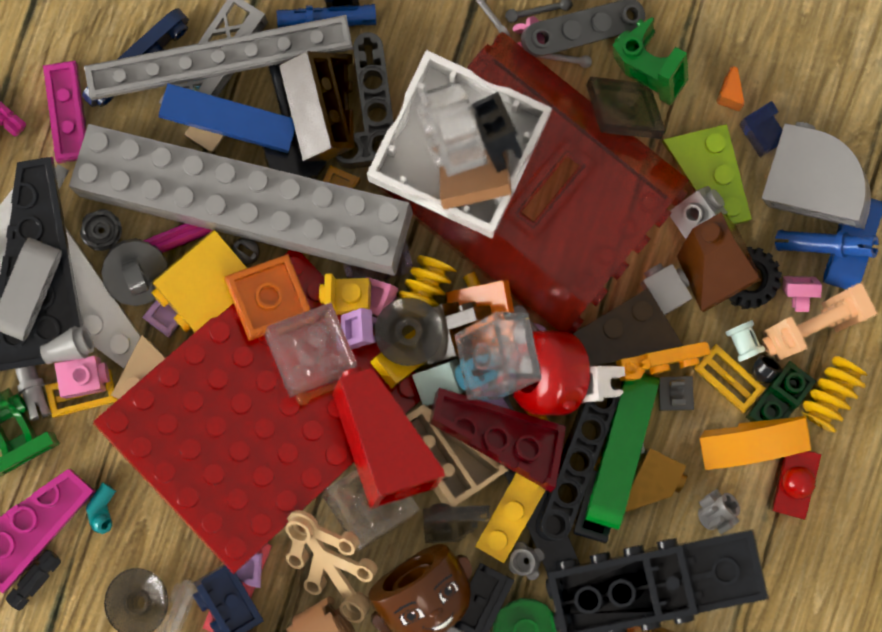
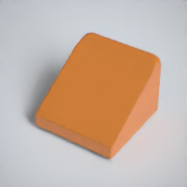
[716,66,744,111]

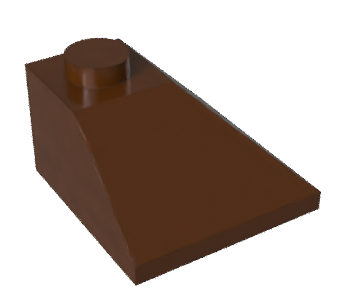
[677,212,762,313]

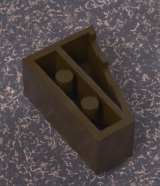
[279,51,354,161]

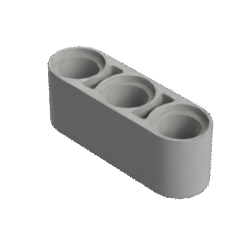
[0,237,62,341]

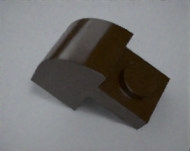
[422,302,493,365]

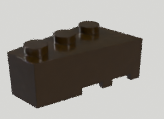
[573,288,683,367]

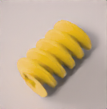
[392,255,457,329]
[801,356,868,433]

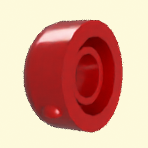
[508,330,590,415]

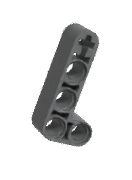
[336,32,394,169]

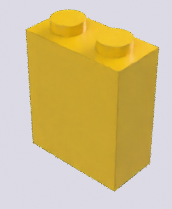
[151,230,247,333]

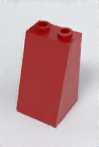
[332,367,446,509]

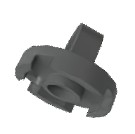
[101,238,168,306]

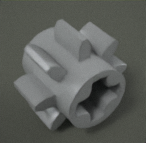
[698,489,740,534]

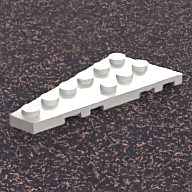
[0,189,141,368]

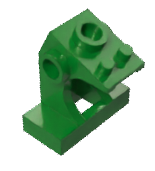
[612,17,688,106]
[0,388,60,477]

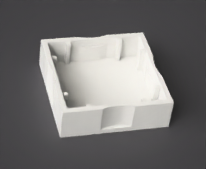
[367,50,552,238]

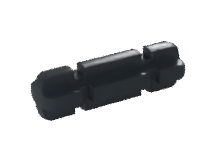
[6,550,61,610]

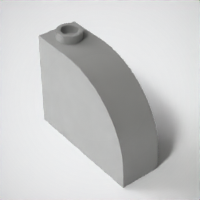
[761,122,871,229]

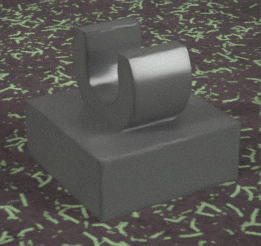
[658,376,694,411]

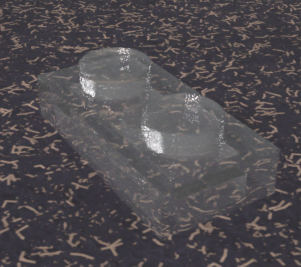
[156,578,197,632]

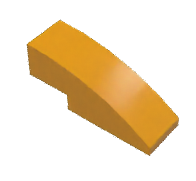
[699,416,812,470]

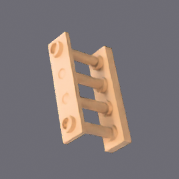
[761,282,878,361]

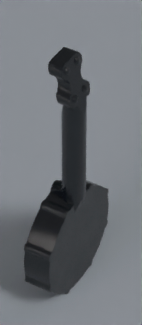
[262,64,327,179]

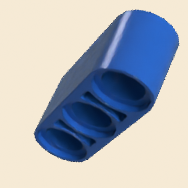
[823,198,882,290]

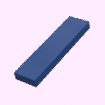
[158,83,295,153]

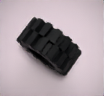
[729,247,782,309]

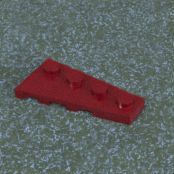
[429,388,566,492]

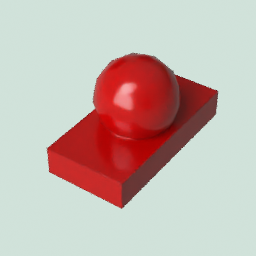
[771,451,822,520]

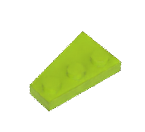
[662,124,752,225]

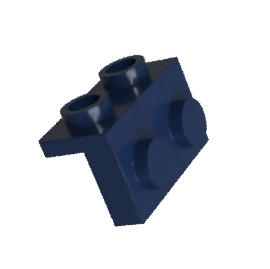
[192,564,264,632]

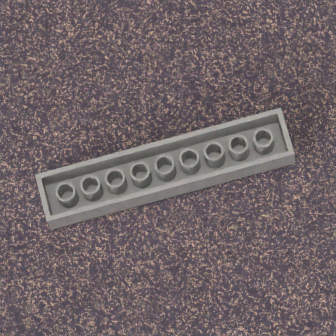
[69,124,413,276]

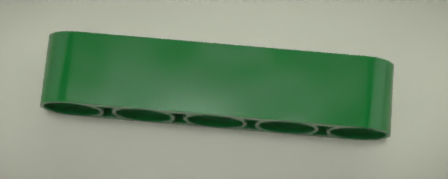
[585,373,660,530]

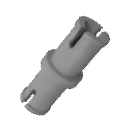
[15,365,51,421]

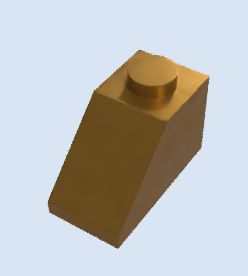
[625,448,688,512]

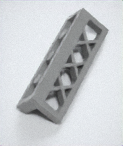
[159,0,268,105]

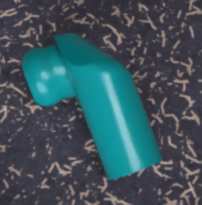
[86,482,116,534]

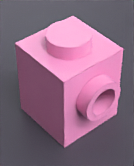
[54,356,110,399]

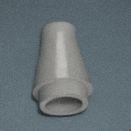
[40,326,94,364]

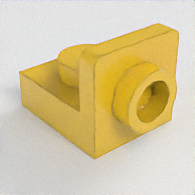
[319,273,371,315]

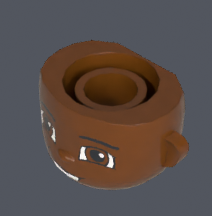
[368,544,472,632]

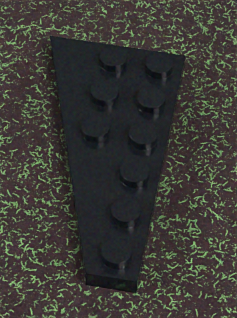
[0,157,83,371]

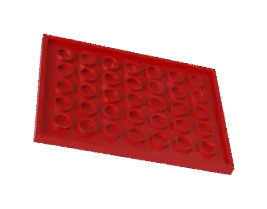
[93,250,421,575]

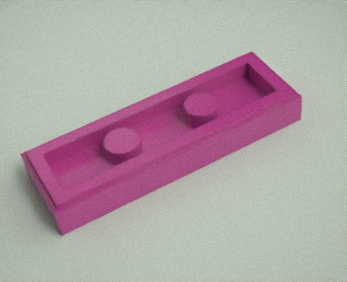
[43,61,87,164]

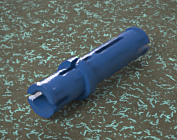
[277,4,376,28]
[775,230,879,258]

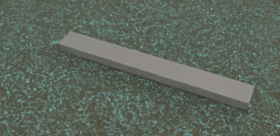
[84,15,353,100]

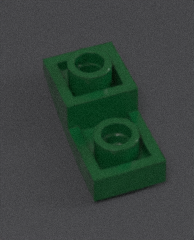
[746,361,816,422]

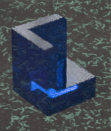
[739,101,783,157]

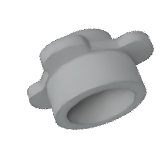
[509,542,545,580]

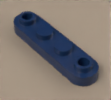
[82,8,189,107]

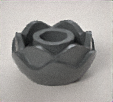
[80,209,122,251]

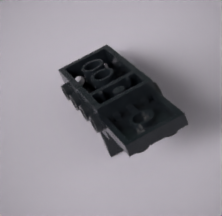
[546,529,769,632]

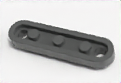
[521,0,645,57]

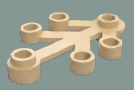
[286,510,378,623]

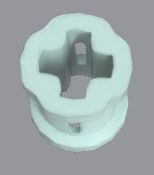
[725,320,766,362]

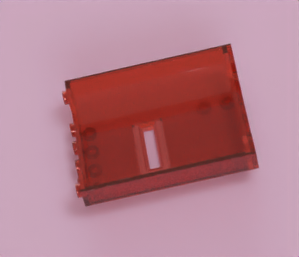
[377,31,690,334]

